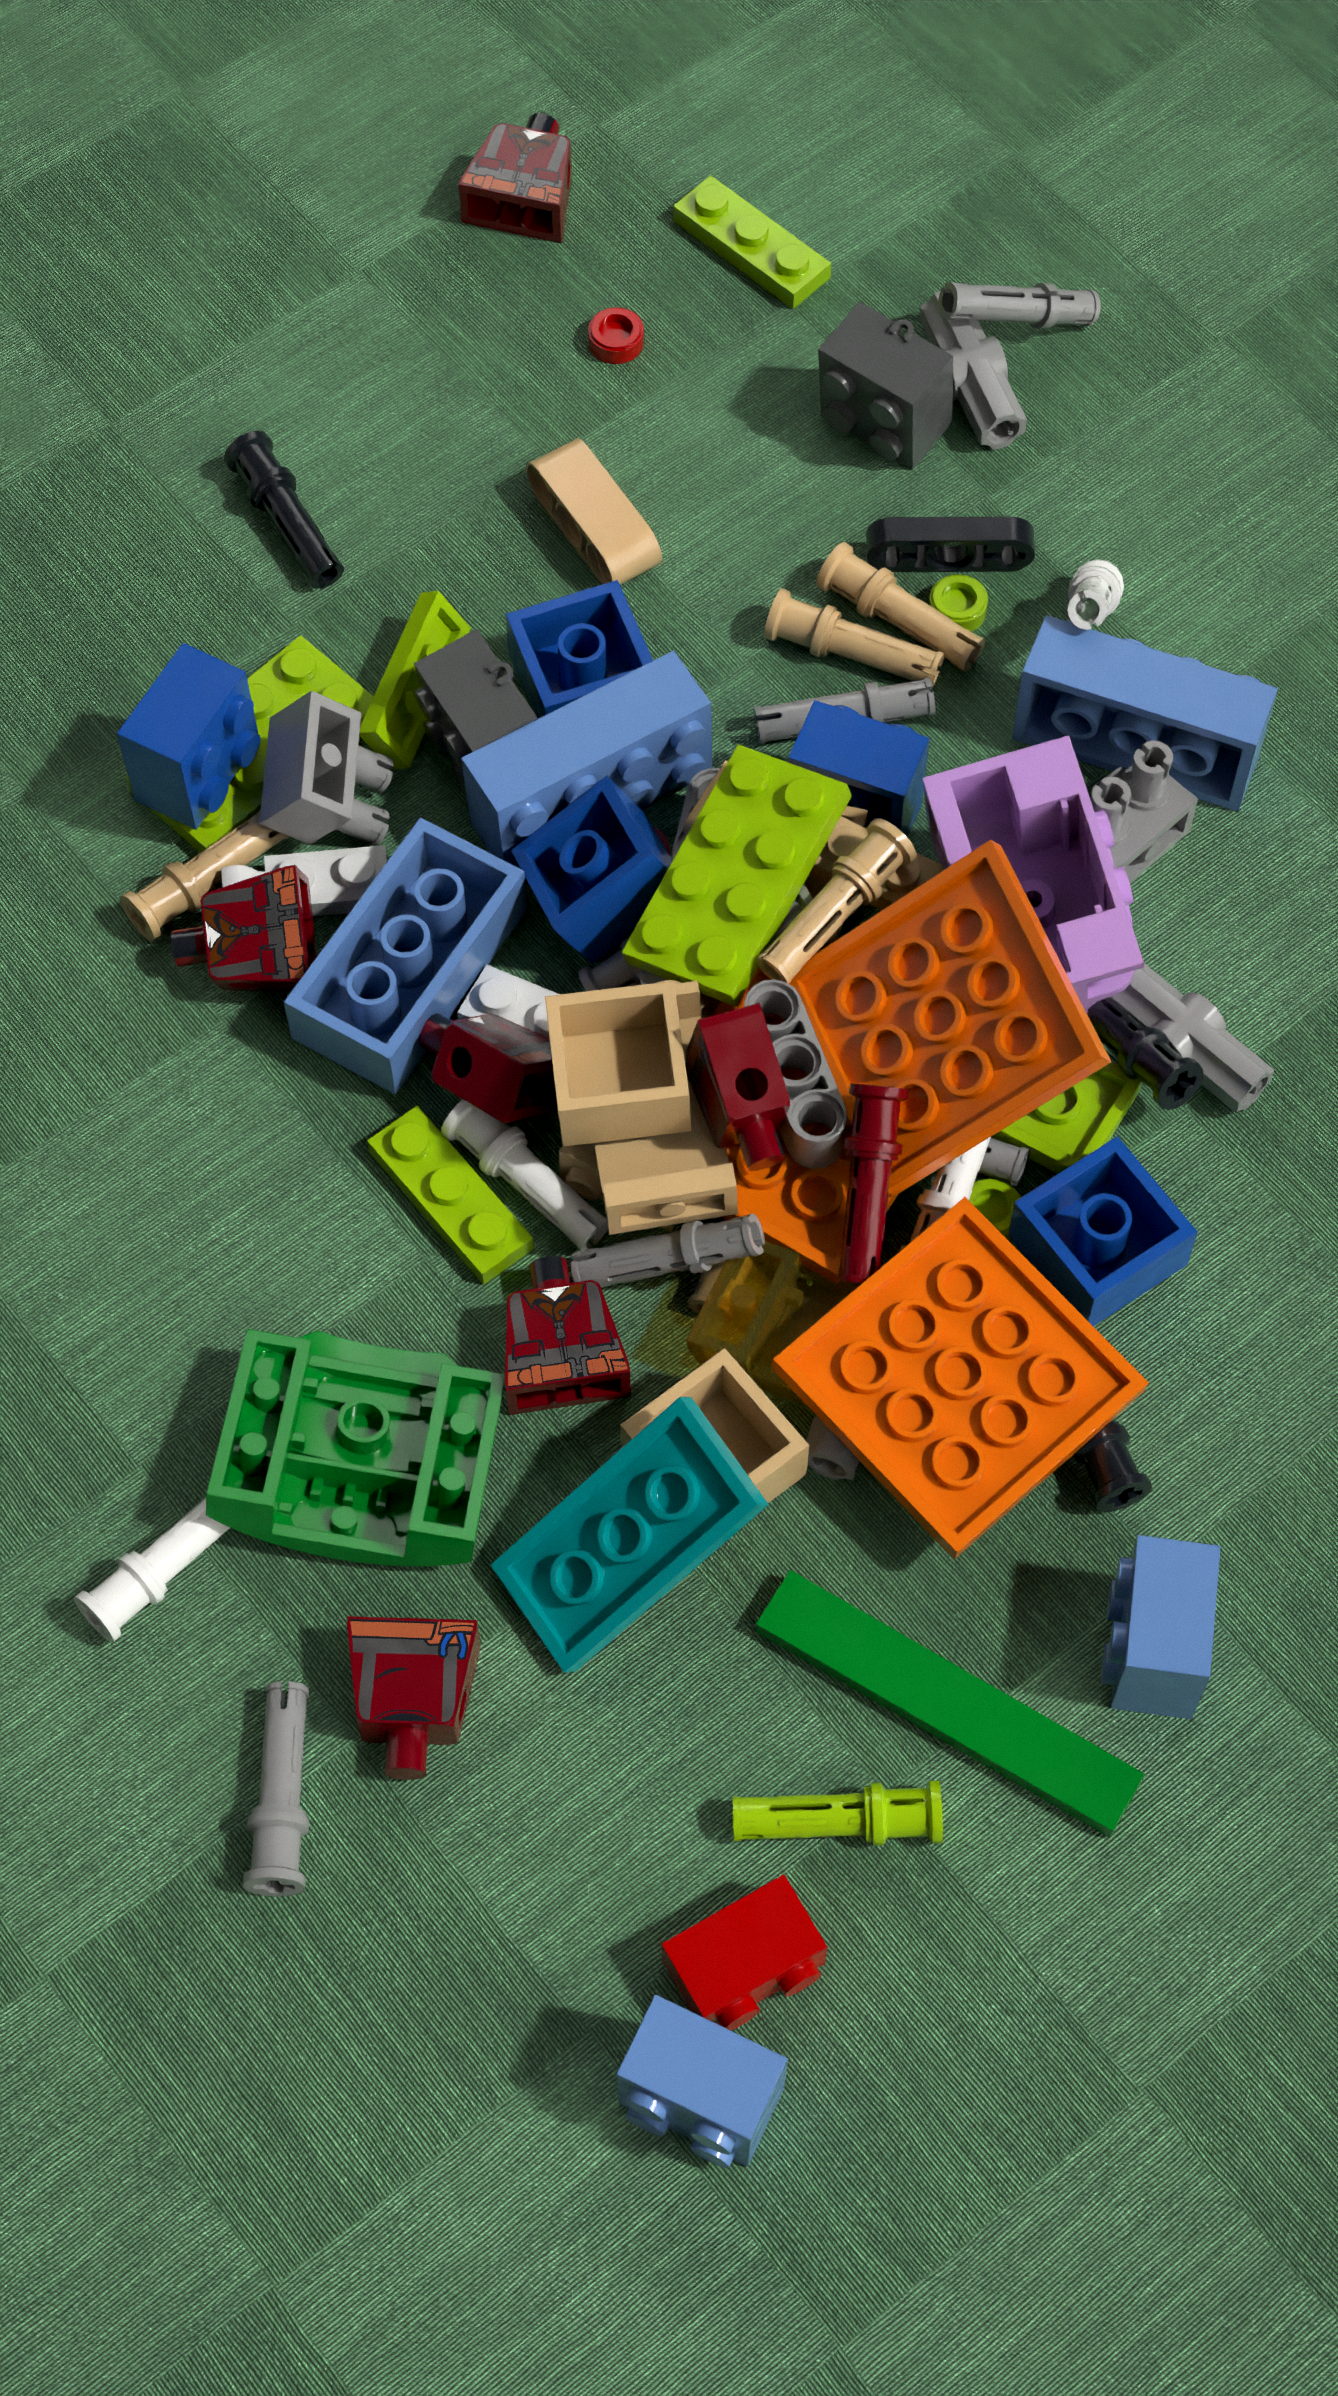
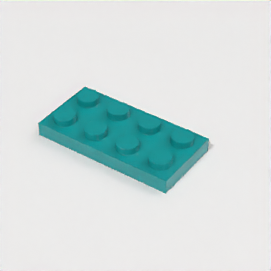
[491,1397,769,1673]

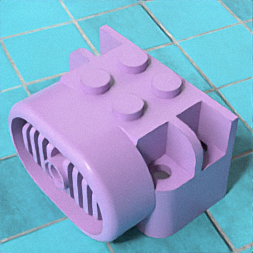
[922,735,1144,1013]

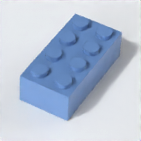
[1012,615,1278,812]
[461,650,712,869]
[284,817,528,1095]

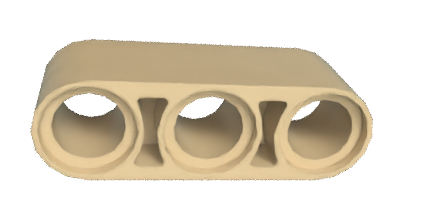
[526,438,662,585]

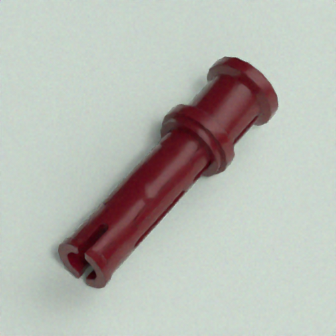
[837,1083,909,1283]

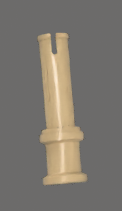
[816,542,985,672]
[764,588,945,688]
[120,811,290,942]
[756,818,917,984]

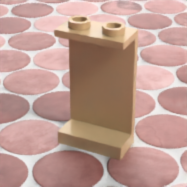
[594,980,738,1235]

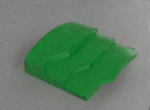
[206,1329,505,1566]

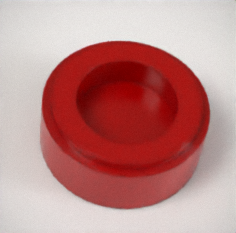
[588,307,644,364]

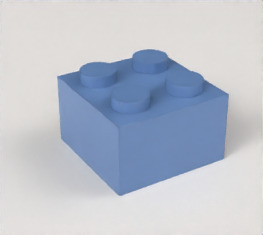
[1101,1535,1221,1720]
[616,1994,788,2168]

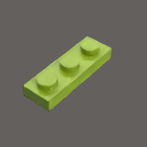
[673,175,831,309]
[359,590,471,770]
[367,1105,534,1285]

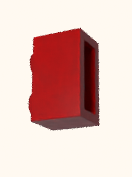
[661,1874,828,2031]

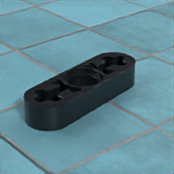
[866,517,1035,572]

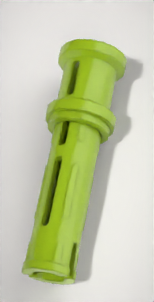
[732,1780,943,1846]

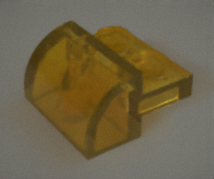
[686,1241,859,1406]

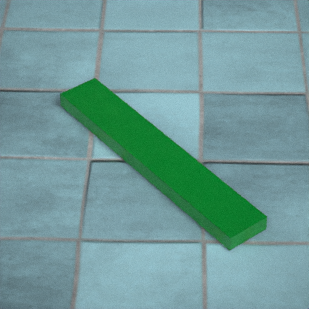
[755,1570,1145,1838]

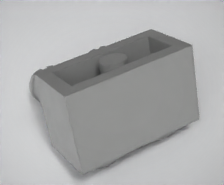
[259,691,394,846]
[1090,740,1198,883]

